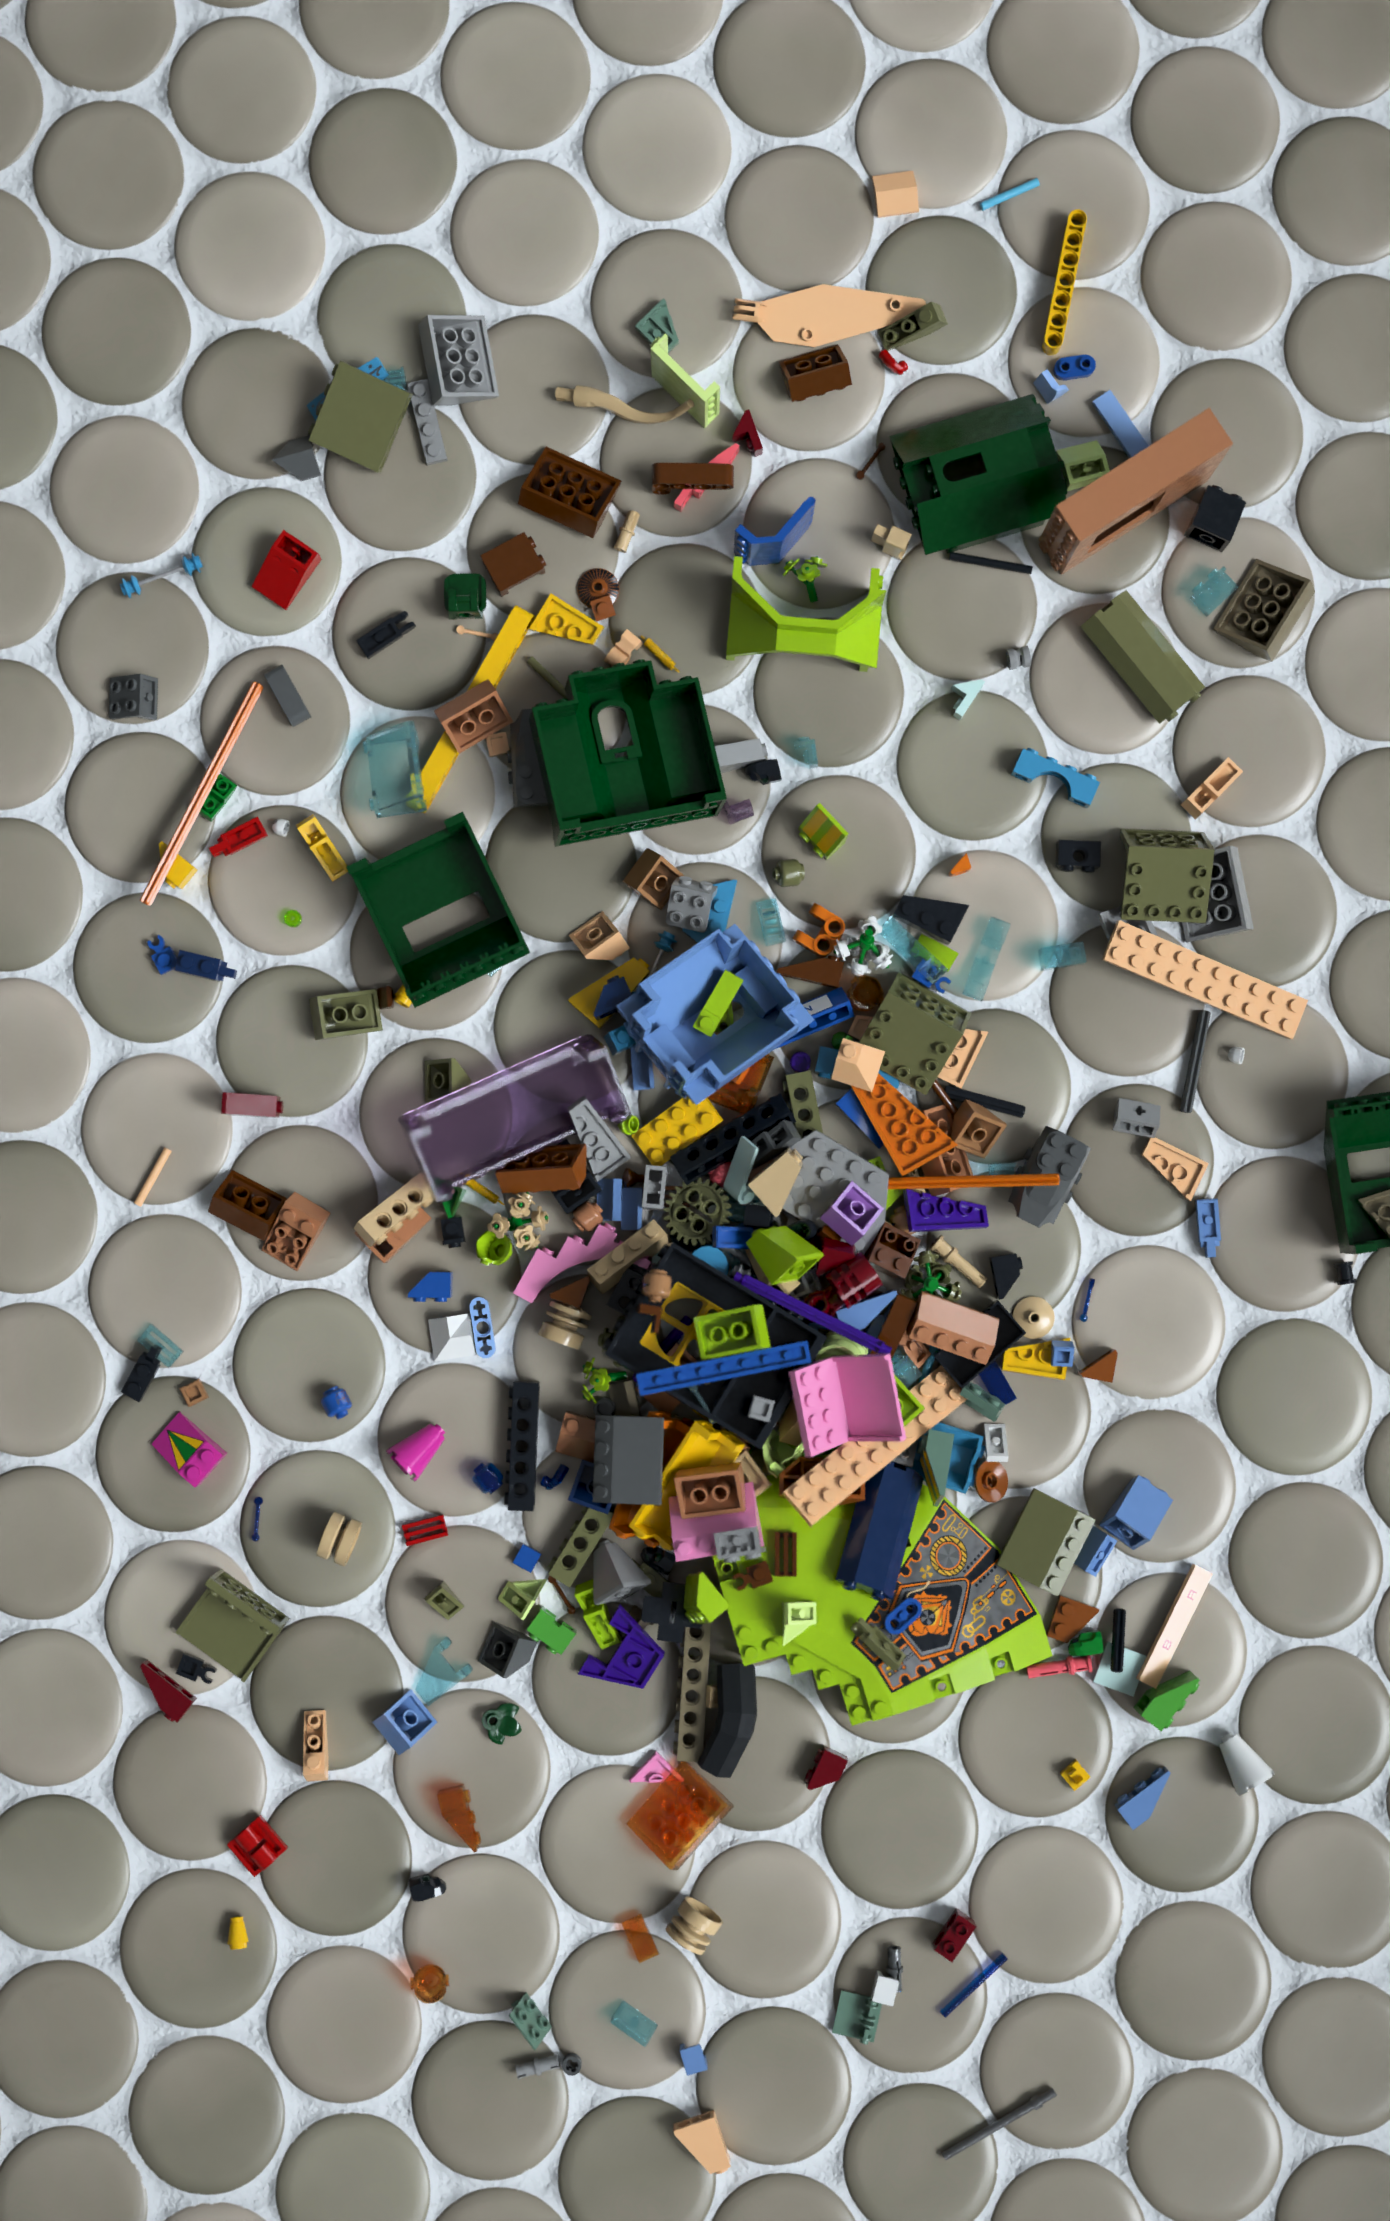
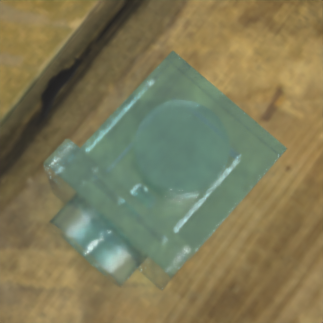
[794,737,818,769]

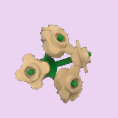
[487,1192,549,1252]

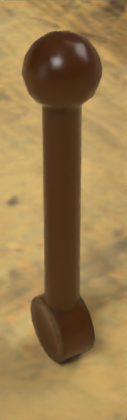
[856,443,885,480]
[548,1576,576,1614]

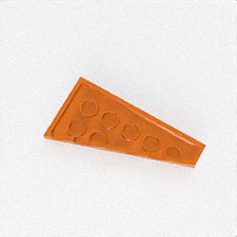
[851,1073,958,1176]

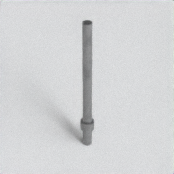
[942,2088,1057,2160]

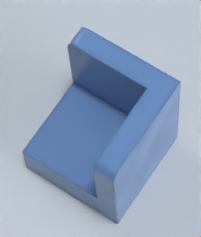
[680,2043,708,2076]

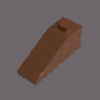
[776,955,844,989]

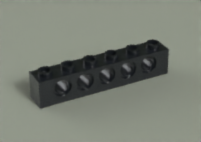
[670,1094,797,1185]
[504,1381,540,1511]

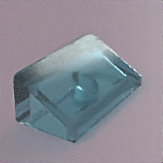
[610,2000,658,2047]

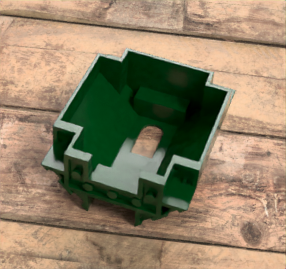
[889,394,1067,555]

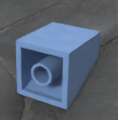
[1099,1475,1173,1550]

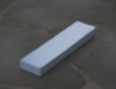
[1092,390,1149,459]

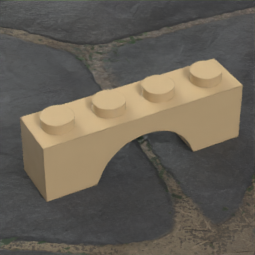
[587,1219,669,1295]

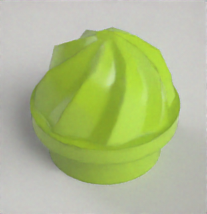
[617,1114,639,1135]

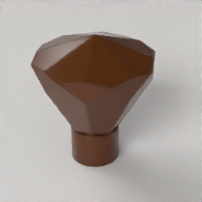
[622,1168,645,1188]

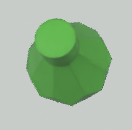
[831,1031,853,1050]

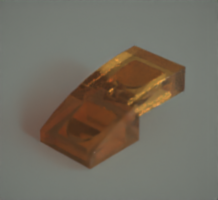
[622,1914,660,1963]

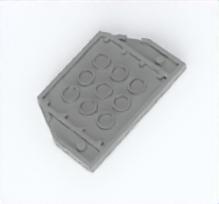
[772,1129,889,1255]

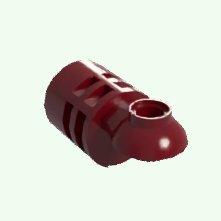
[804,1251,883,1323]

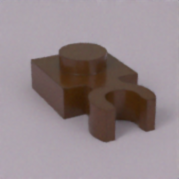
[733,1561,773,1591]

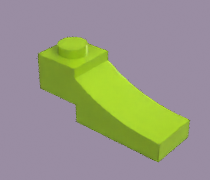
[692,969,744,1037]
[574,1579,621,1650]

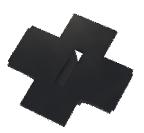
[641,1582,702,1643]

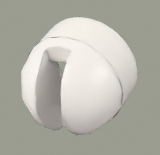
[272,819,290,837]
[1228,1047,1245,1064]

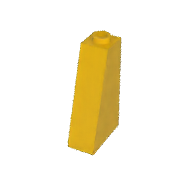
[568,957,650,1030]

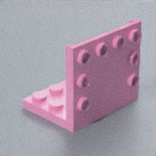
[789,1354,906,1457]

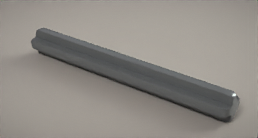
[1180,1010,1211,1113]

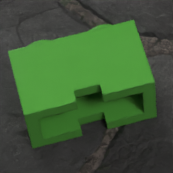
[527,1606,577,1655]

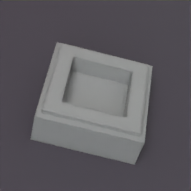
[748,1395,775,1422]

